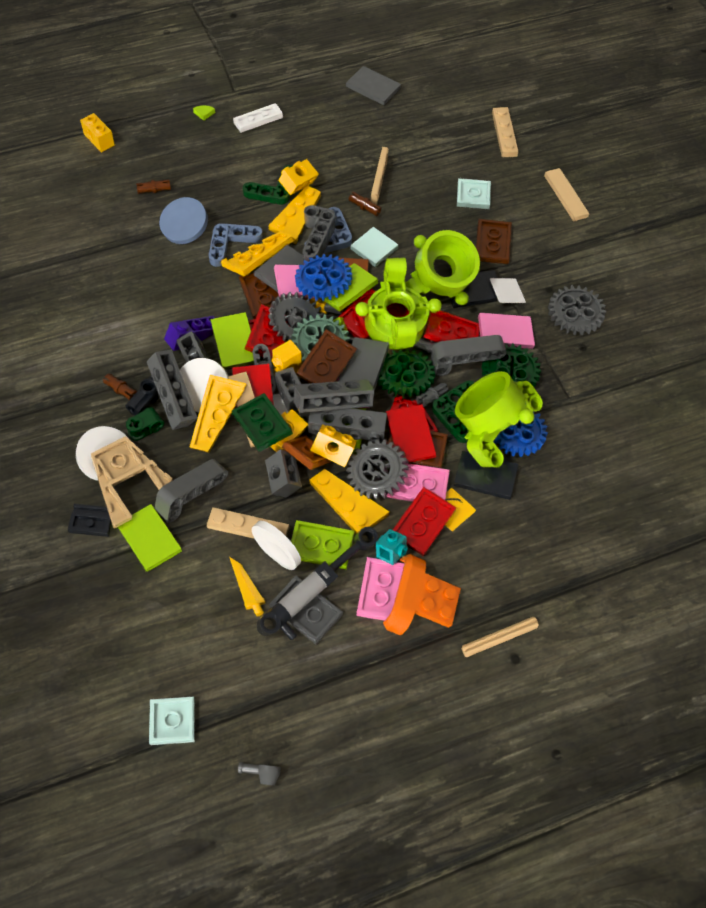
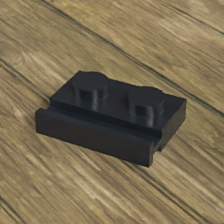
[68,504,112,537]

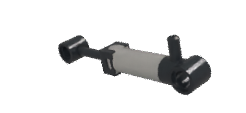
[257,527,378,640]

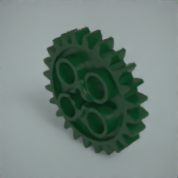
[481,343,541,387]
[378,348,435,398]

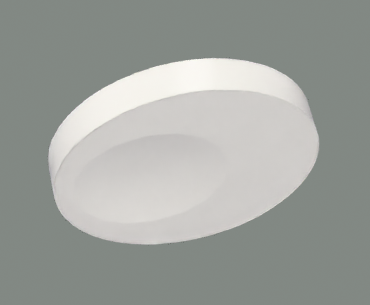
[180,358,228,412]
[76,426,129,481]
[252,521,301,570]

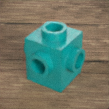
[376,529,408,565]

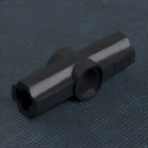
[126,375,158,416]

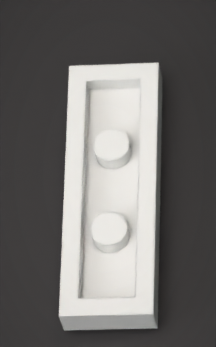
[233,103,283,133]

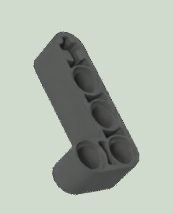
[303,205,336,262]
[431,335,507,376]
[155,459,228,523]

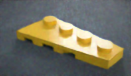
[269,185,321,244]
[221,231,293,276]
[190,375,247,453]
[310,469,389,534]

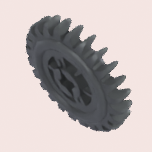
[268,292,324,341]
[346,439,409,501]

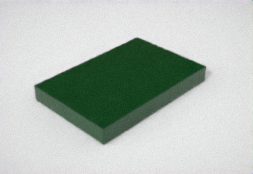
[231,393,293,452]

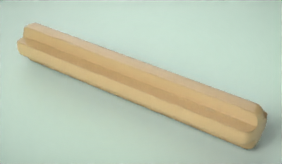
[461,617,539,657]

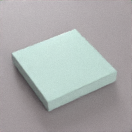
[457,178,491,209]
[351,227,398,267]
[149,697,195,745]

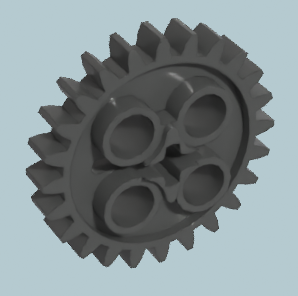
[548,285,606,335]

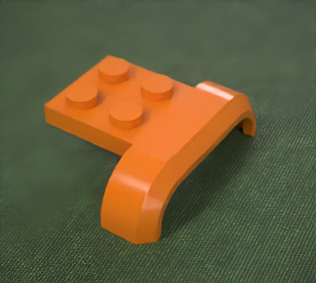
[383,554,461,635]

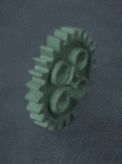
[291,314,350,364]

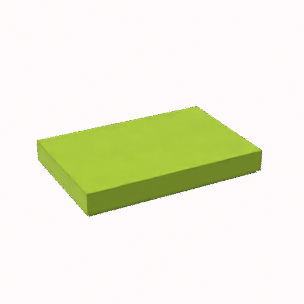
[321,263,378,312]
[211,312,258,369]
[118,504,182,572]
[291,520,354,570]

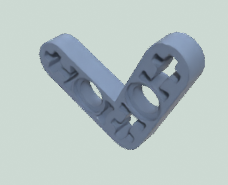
[305,207,352,253]
[209,224,263,267]

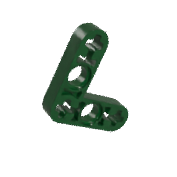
[242,165,293,205]
[432,380,475,443]

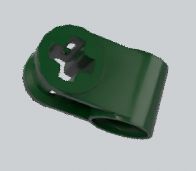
[126,407,164,441]

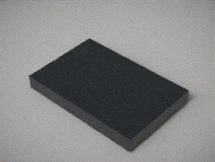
[450,270,498,308]
[454,451,518,500]

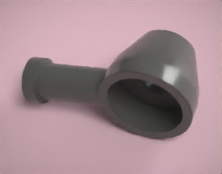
[238,762,281,786]

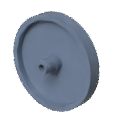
[159,197,208,244]

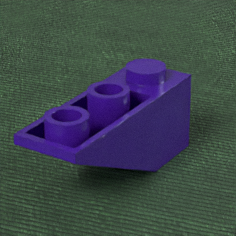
[164,316,215,351]

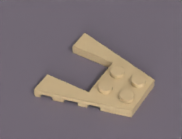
[91,436,173,529]

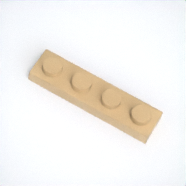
[492,107,518,157]
[207,507,289,539]

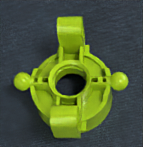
[406,230,480,305]
[355,258,442,350]
[455,372,543,467]

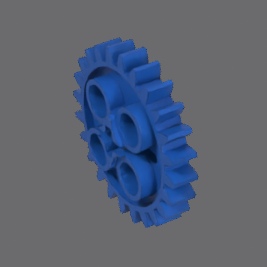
[295,254,352,301]
[493,412,548,457]

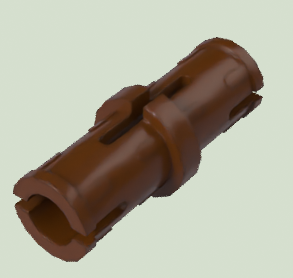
[136,179,171,194]
[349,191,382,217]
[103,373,137,401]

